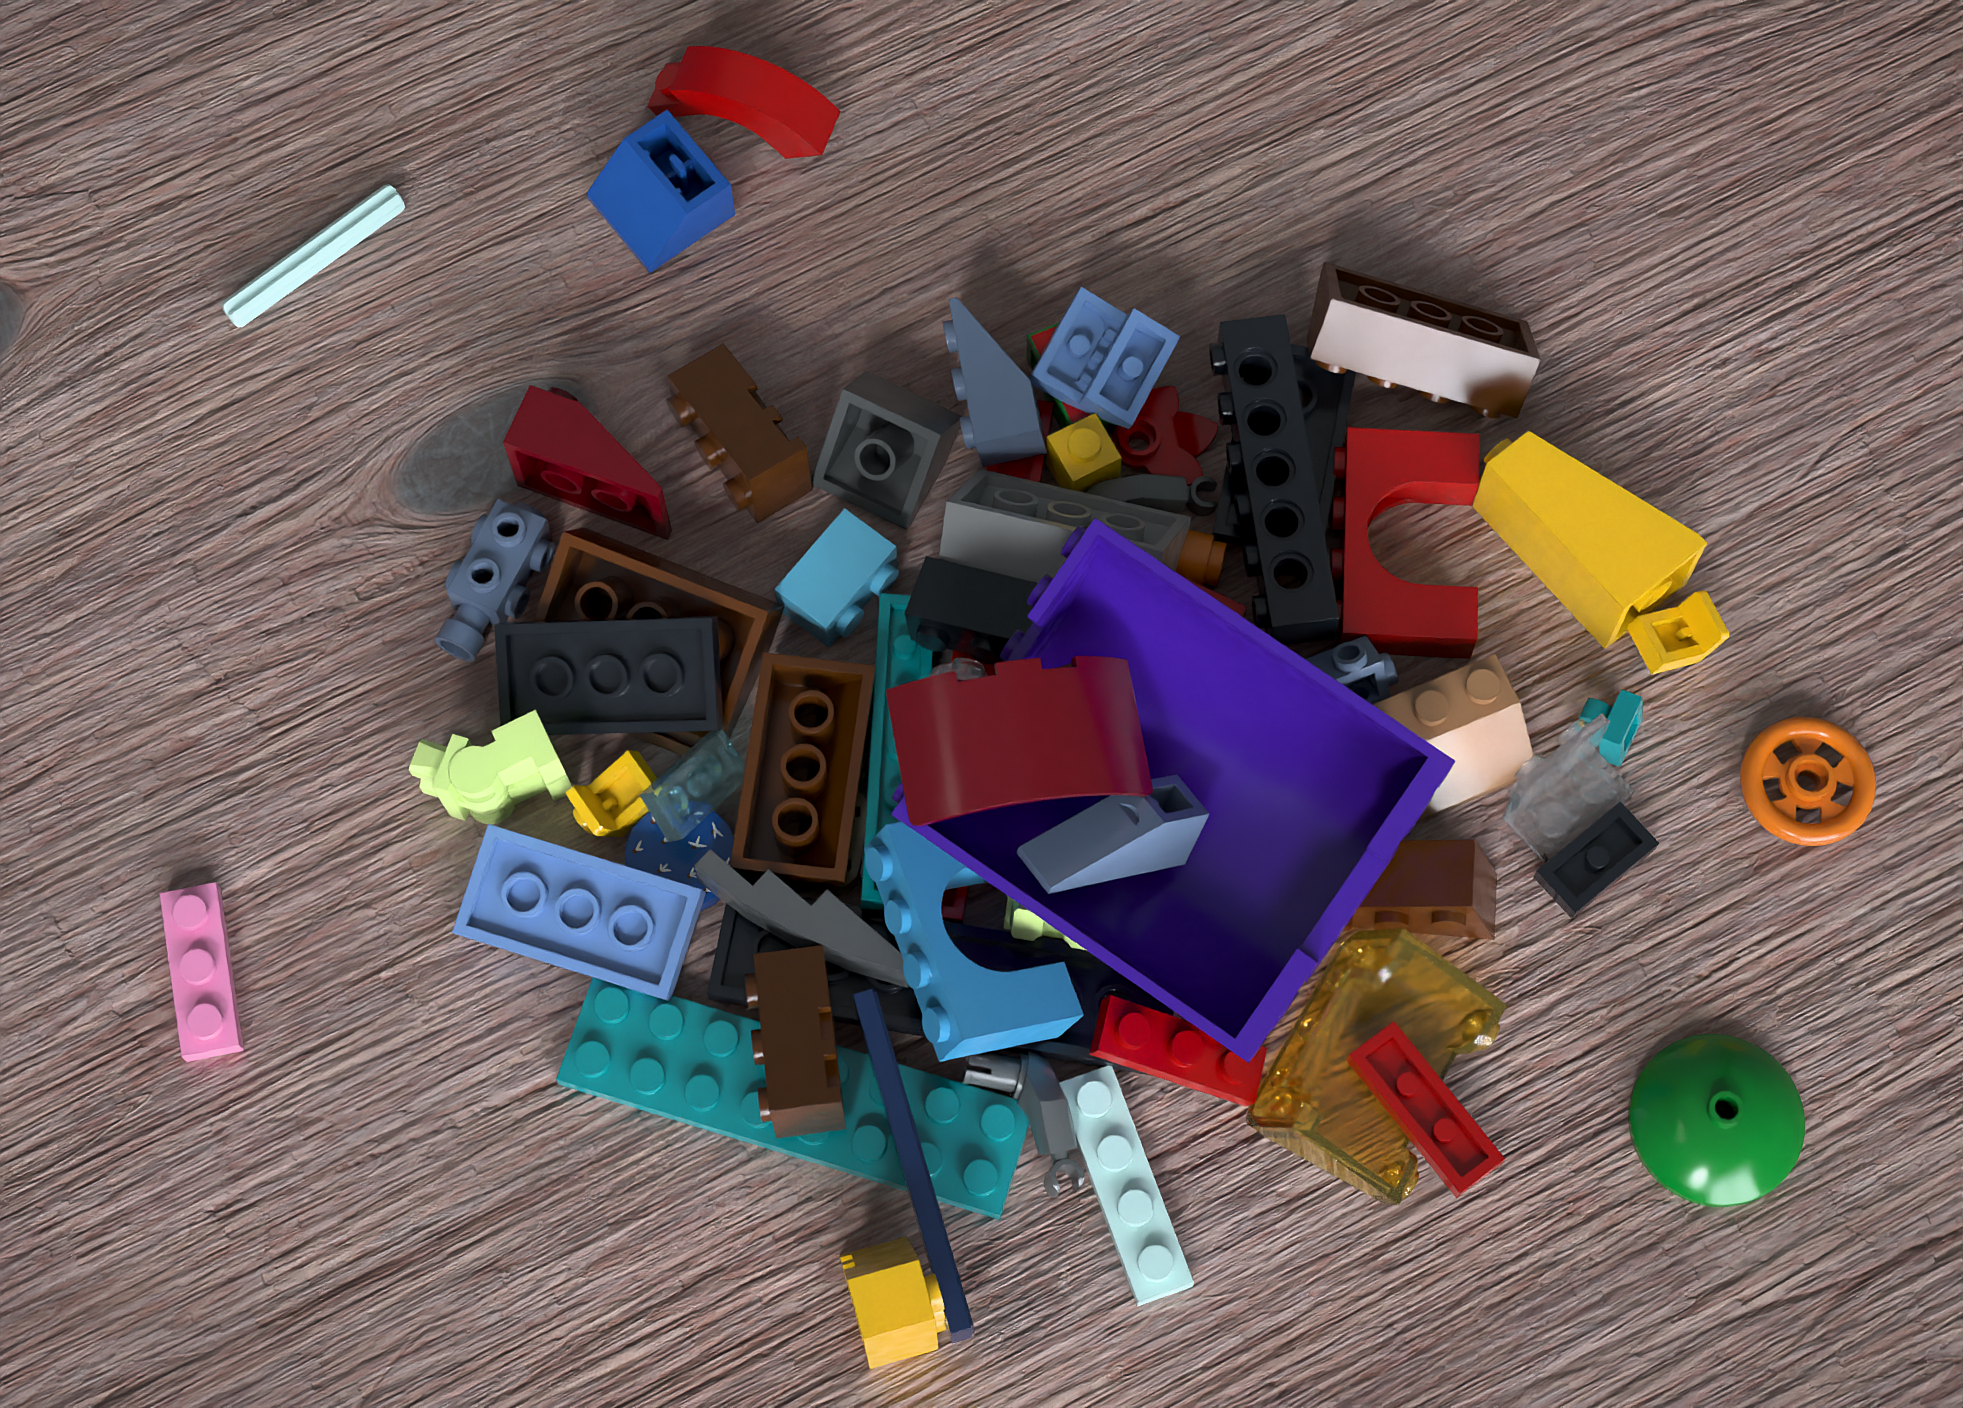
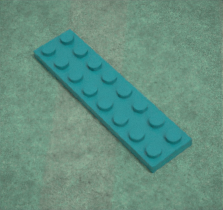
[556,977,1030,1220]

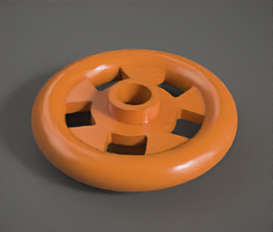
[1740,716,1876,846]

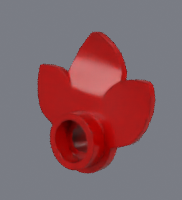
[1112,386,1219,486]

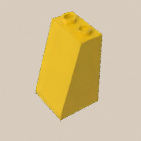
[1472,431,1707,649]

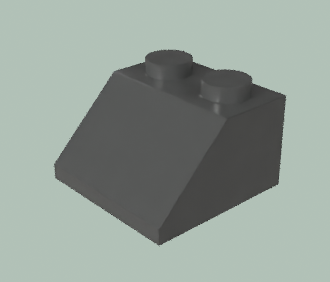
[811,371,963,530]

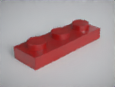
[1089,995,1267,1107]
[1346,1021,1505,1198]

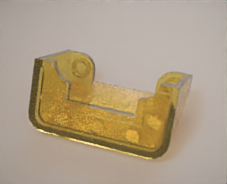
[1246,928,1508,1205]

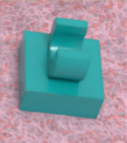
[1579,689,1643,767]

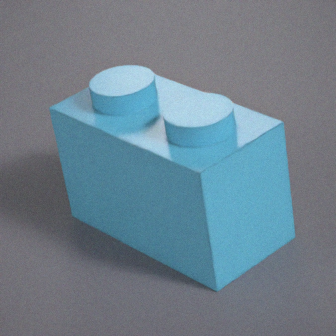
[774,508,899,648]

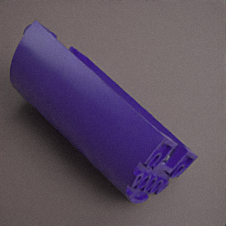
[891,518,1455,1063]

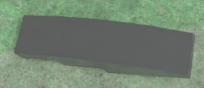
[694,849,909,988]

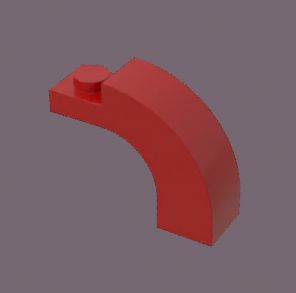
[647,46,841,159]

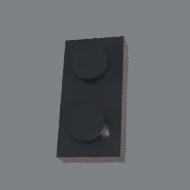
[1534,801,1659,919]

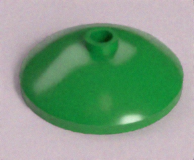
[1628,1034,1805,1207]

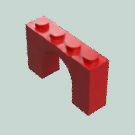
[1330,427,1480,659]

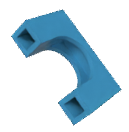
[864,822,1084,1062]

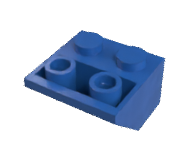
[586,110,735,273]

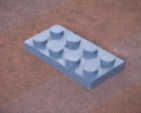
[452,824,706,1001]

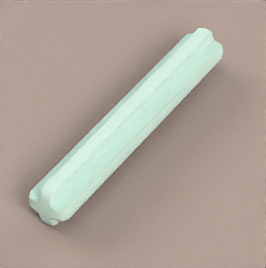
[221,184,405,327]

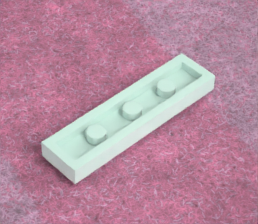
[1060,1066,1194,1307]

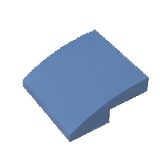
[1028,287,1180,429]

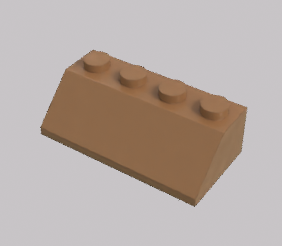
[1373,654,1537,824]

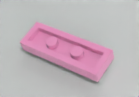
[159,882,244,1062]

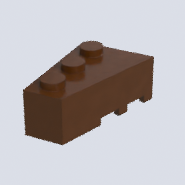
[1342,839,1497,940]

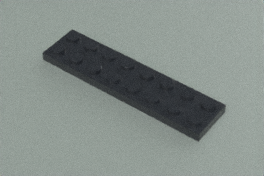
[707,897,1174,1076]

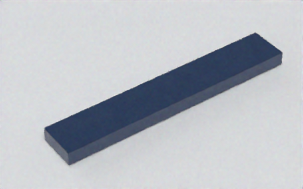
[853,989,974,1344]

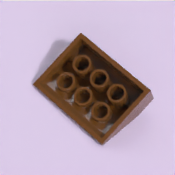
[533,527,785,768]

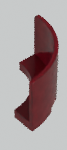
[886,656,1153,826]

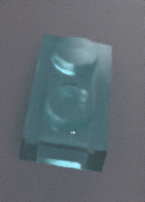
[640,729,745,842]

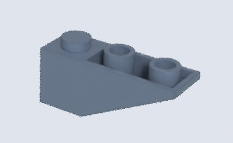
[943,297,1047,467]
[1017,774,1209,894]

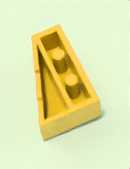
[839,1236,946,1369]

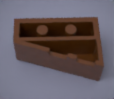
[666,343,812,523]
[744,945,846,1138]

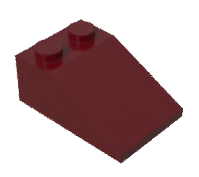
[503,385,672,540]

